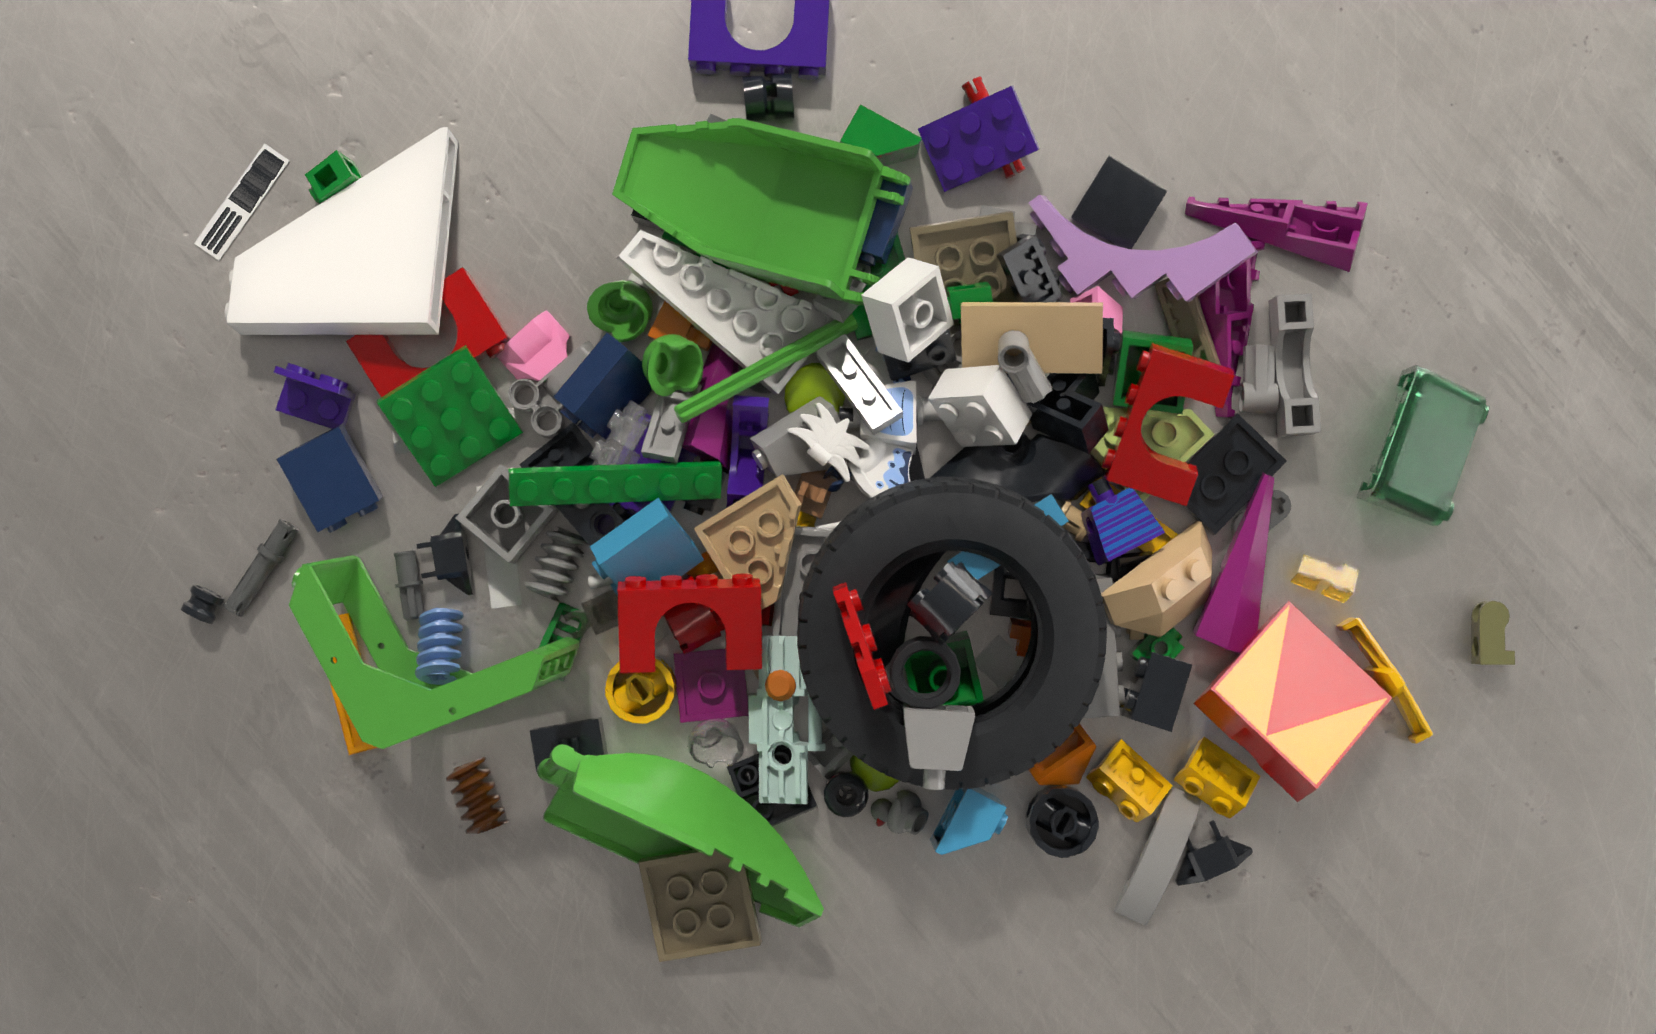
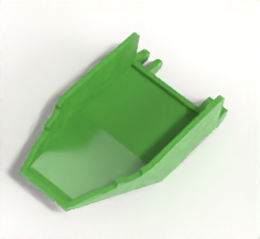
[612,118,911,305]

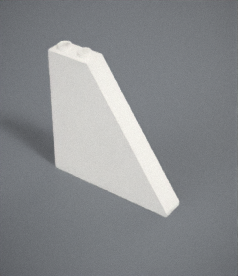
[225,127,458,335]

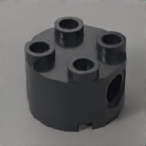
[907,561,993,646]
[1025,785,1099,858]

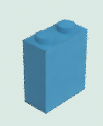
[590,498,704,596]

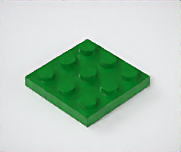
[377,345,523,487]

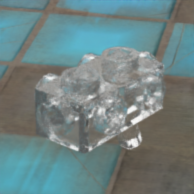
[590,400,651,465]

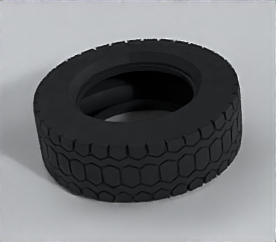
[797,477,1107,790]

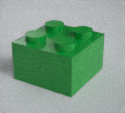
[1112,330,1193,414]

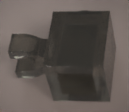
[563,588,618,639]

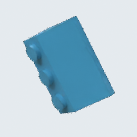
[930,787,1008,855]

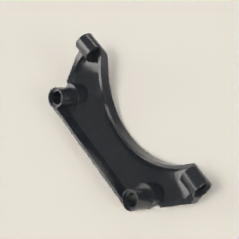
[867,432,1106,667]

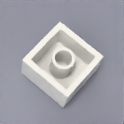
[861,257,954,362]
[928,365,1032,447]

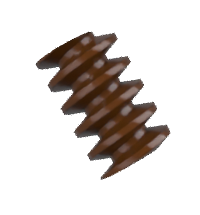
[446,757,509,834]

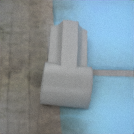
[998,330,1052,403]
[1238,345,1279,414]

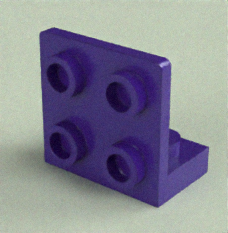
[273,363,356,429]

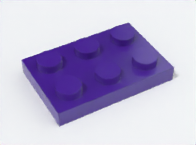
[918,86,1040,192]

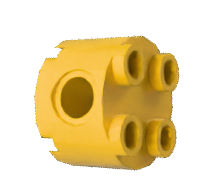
[605,656,677,724]

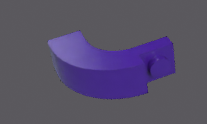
[726,395,769,508]

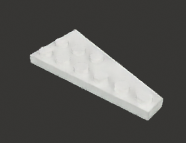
[616,230,835,395]

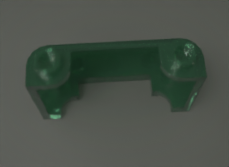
[1356,365,1490,526]

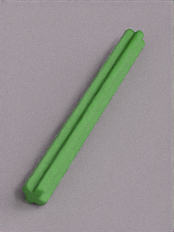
[674,314,858,423]

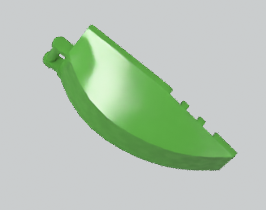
[537,744,824,927]

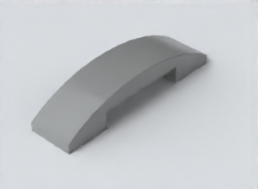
[1114,786,1201,925]

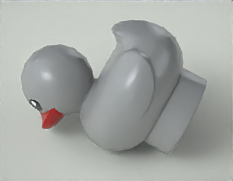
[871,790,929,835]

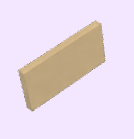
[961,302,1103,374]

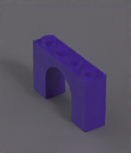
[688,0,830,80]

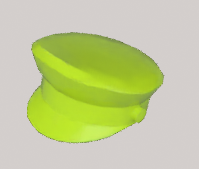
[784,363,845,414]

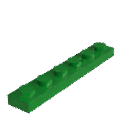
[508,461,722,507]

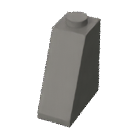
[750,396,849,477]

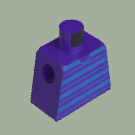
[1081,477,1165,566]

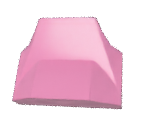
[496,310,571,382]

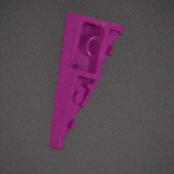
[1199,240,1265,417]
[682,343,739,474]
[1193,473,1274,653]

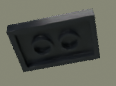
[1182,413,1287,535]

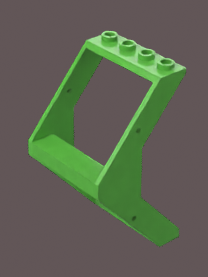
[289,555,581,749]

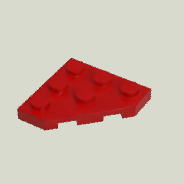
[832,582,892,709]

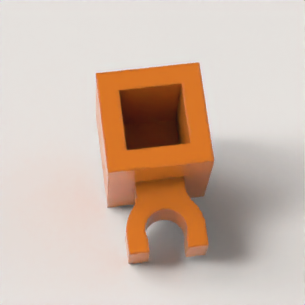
[648,301,713,352]

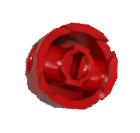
[663,575,725,655]

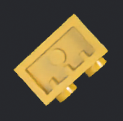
[1174,737,1261,819]
[1086,739,1173,822]

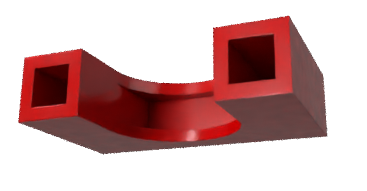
[346,267,511,397]
[1102,343,1235,506]
[617,573,762,673]

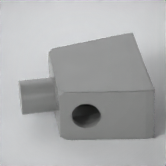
[902,703,975,790]

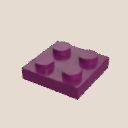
[673,648,749,723]

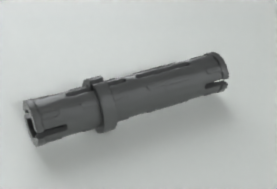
[223,519,299,617]

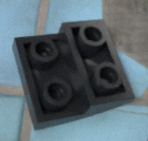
[1071,155,1167,249]
[727,745,818,827]

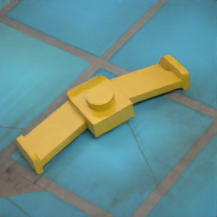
[1336,617,1433,744]

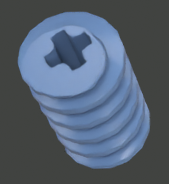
[415,608,464,685]

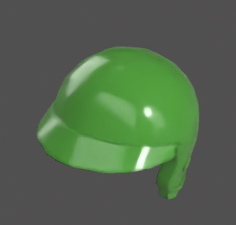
[587,280,653,343]
[642,334,703,397]

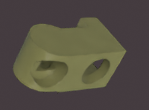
[1471,601,1515,665]

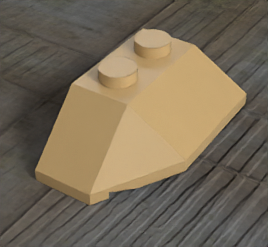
[1101,521,1212,637]

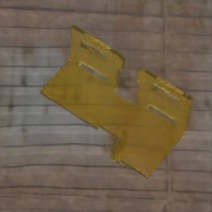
[1290,554,1359,603]

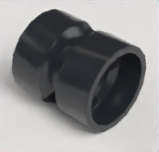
[743,74,794,122]

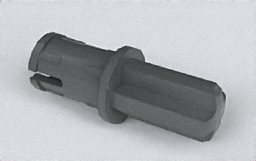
[394,550,424,620]

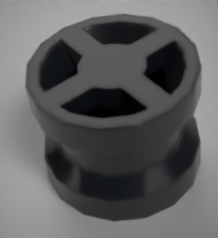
[181,584,225,624]

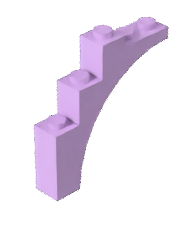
[1029,195,1258,302]

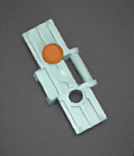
[749,635,826,804]

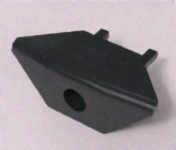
[416,513,473,595]
[1175,820,1253,886]

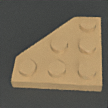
[694,474,801,610]

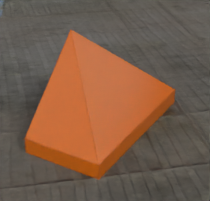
[1028,723,1097,785]

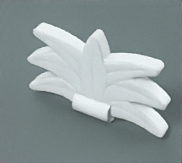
[787,403,869,482]

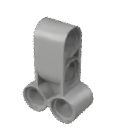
[508,341,594,439]

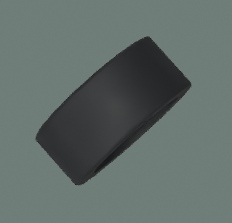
[890,636,961,709]

